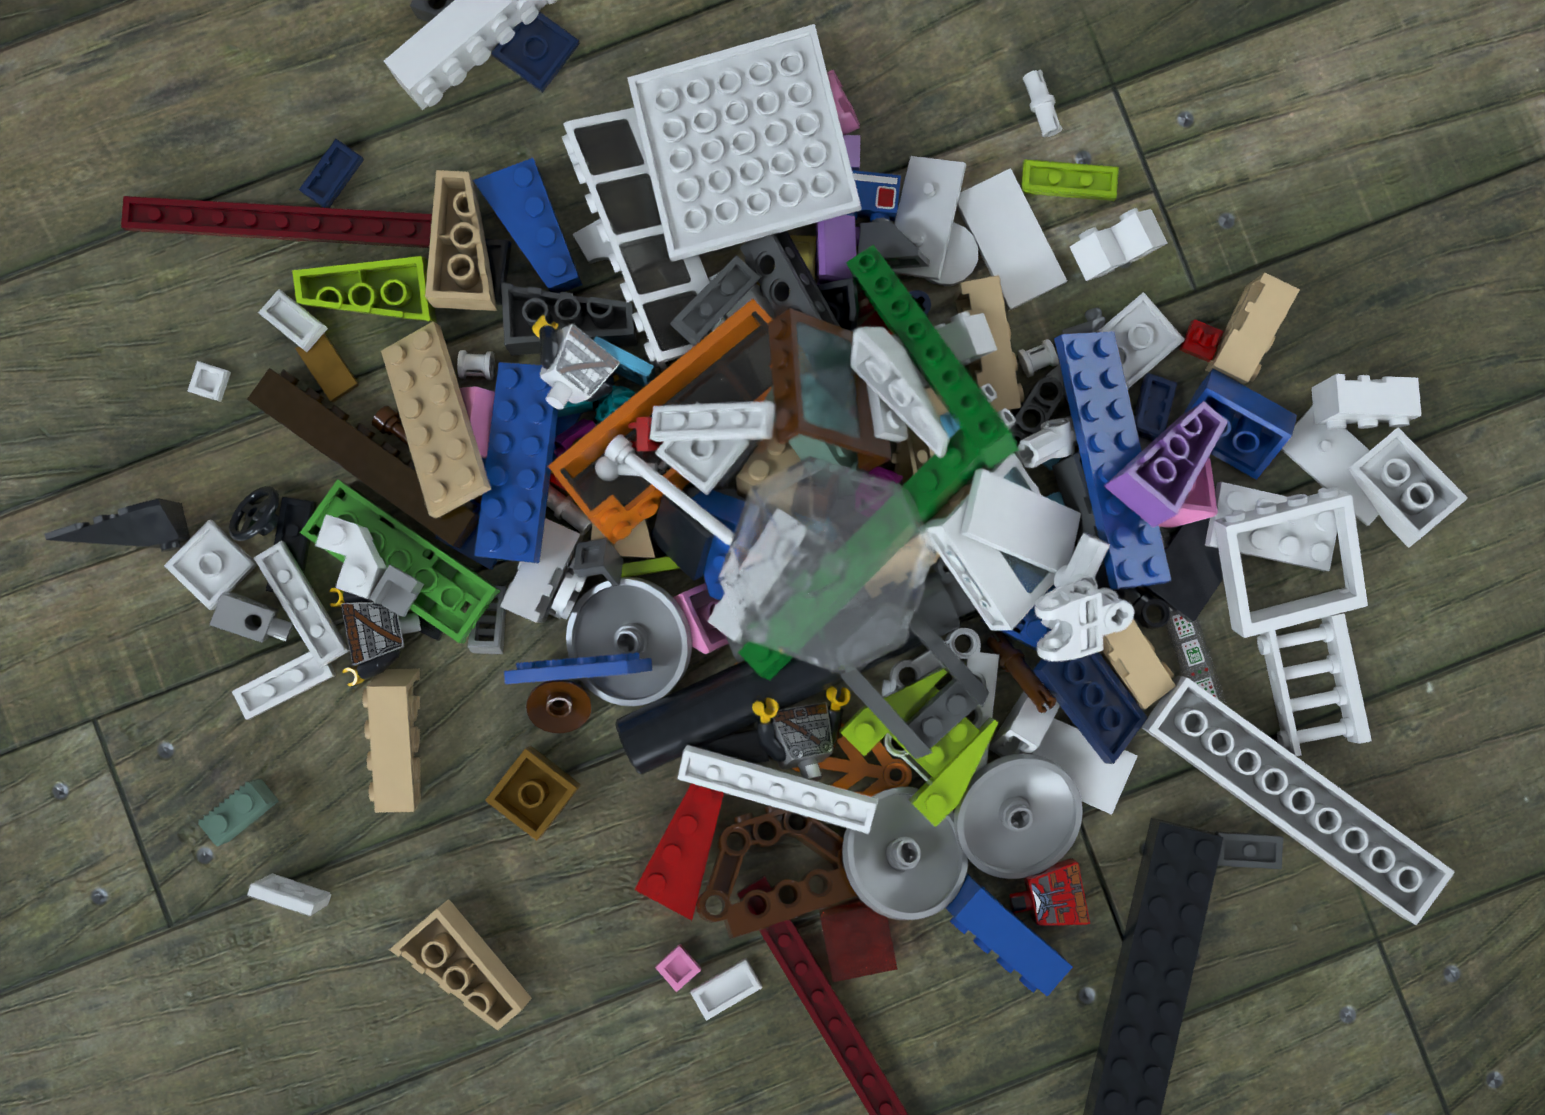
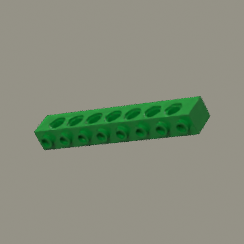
[846,244,1018,469]

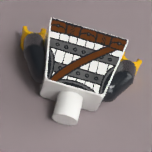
[532,315,620,409]

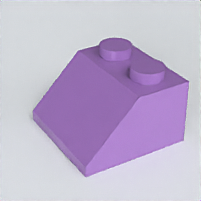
[816,215,860,285]

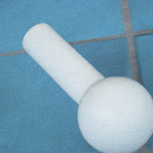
[595,456,658,481]

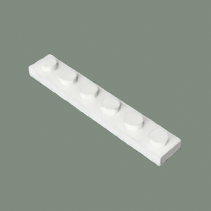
[678,745,878,834]

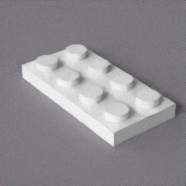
[1205,482,1337,571]

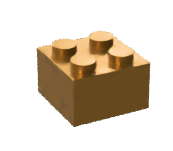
[485,746,581,841]

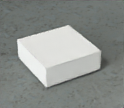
[187,361,231,402]

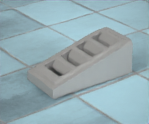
[468,586,507,654]

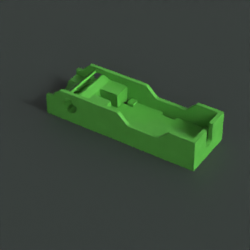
[300,479,501,644]

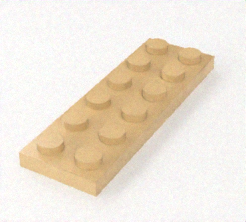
[381,321,491,518]

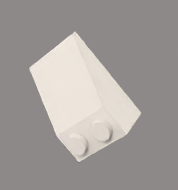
[1348,427,1468,548]

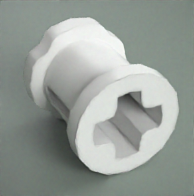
[1018,339,1059,377]
[457,350,495,380]

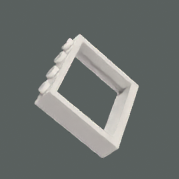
[1214,487,1368,638]

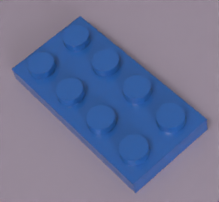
[504,652,653,684]

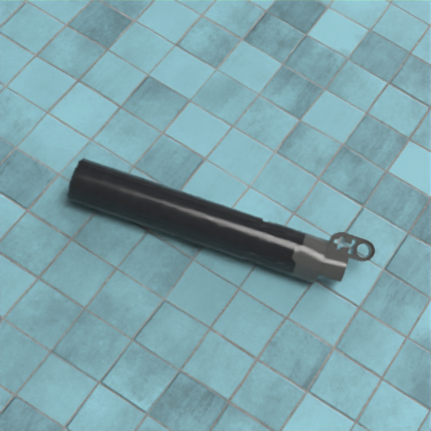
[615,556,976,775]

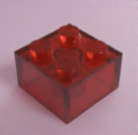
[819,902,898,982]

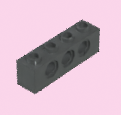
[740,231,840,356]

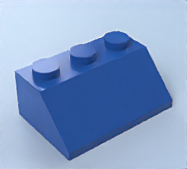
[1183,368,1297,480]

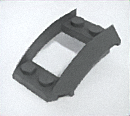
[835,602,989,759]

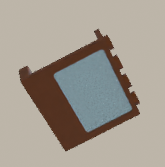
[768,308,891,471]

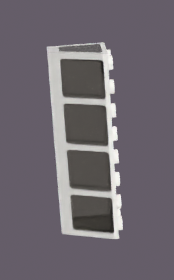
[561,108,725,372]

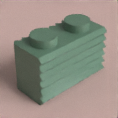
[198,778,279,847]

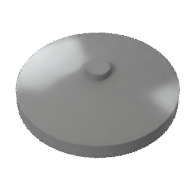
[566,577,692,706]
[954,754,1083,879]
[843,787,968,920]

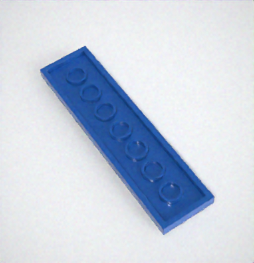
[1054,331,1172,590]

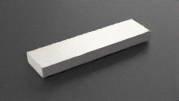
[649,401,776,442]
[254,541,350,668]

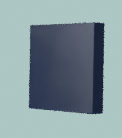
[491,11,580,93]

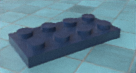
[1033,644,1148,764]

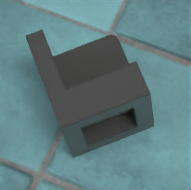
[573,538,623,586]

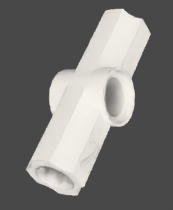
[1016,415,1078,468]
[1041,533,1110,629]

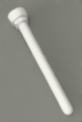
[605,435,736,545]

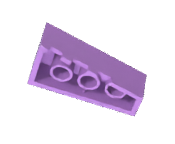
[1104,401,1228,528]

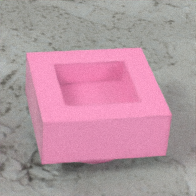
[655,944,701,992]

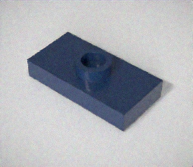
[299,139,364,208]
[1134,373,1177,441]

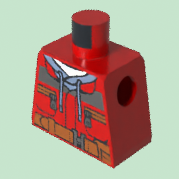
[1009,858,1090,926]

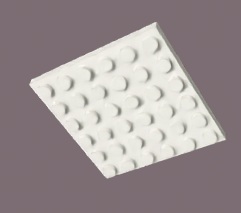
[627,24,862,262]

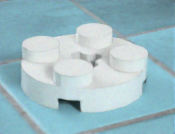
[548,557,587,620]

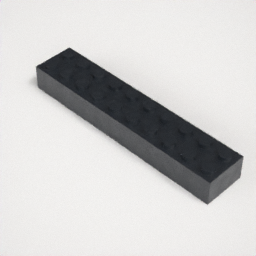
[1083,818,1224,1115]

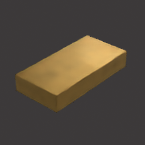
[295,333,359,402]

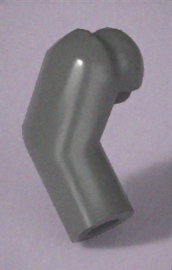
[1062,307,1105,334]

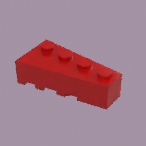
[634,783,724,921]

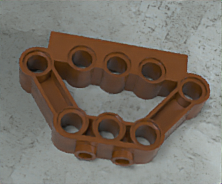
[696,806,857,939]

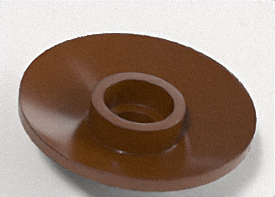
[526,679,591,733]

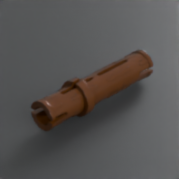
[987,631,1056,713]

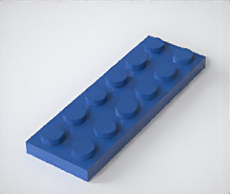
[475,362,558,564]

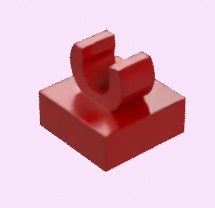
[1180,319,1224,362]
[629,417,664,452]

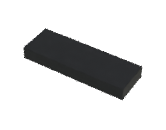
[266,496,317,592]

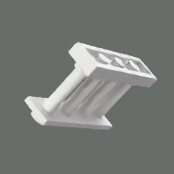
[1257,613,1372,756]

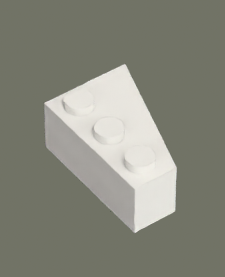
[1311,374,1421,430]

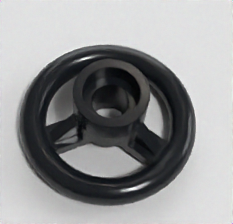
[229,486,279,541]

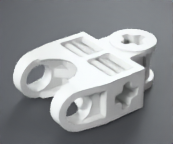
[1035,579,1134,661]

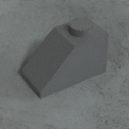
[858,218,930,269]

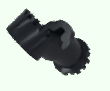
[1109,587,1171,630]

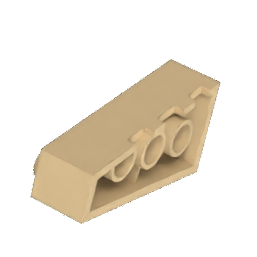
[425,170,497,311]
[389,899,532,1030]

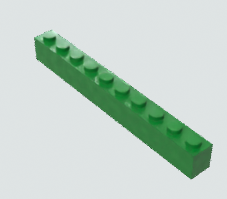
[738,428,985,680]

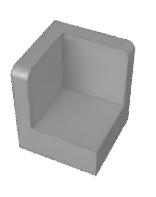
[369,565,425,617]

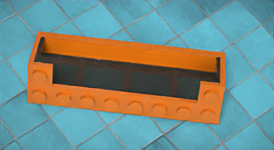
[548,299,816,544]

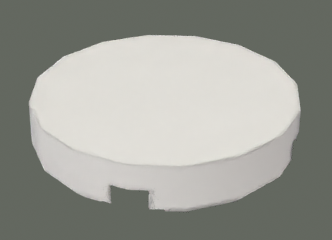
[925,222,978,286]

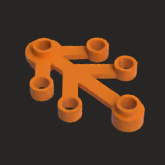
[792,723,912,797]

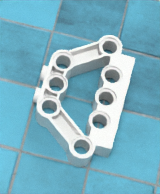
[882,628,999,781]

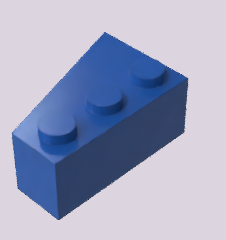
[692,490,761,601]

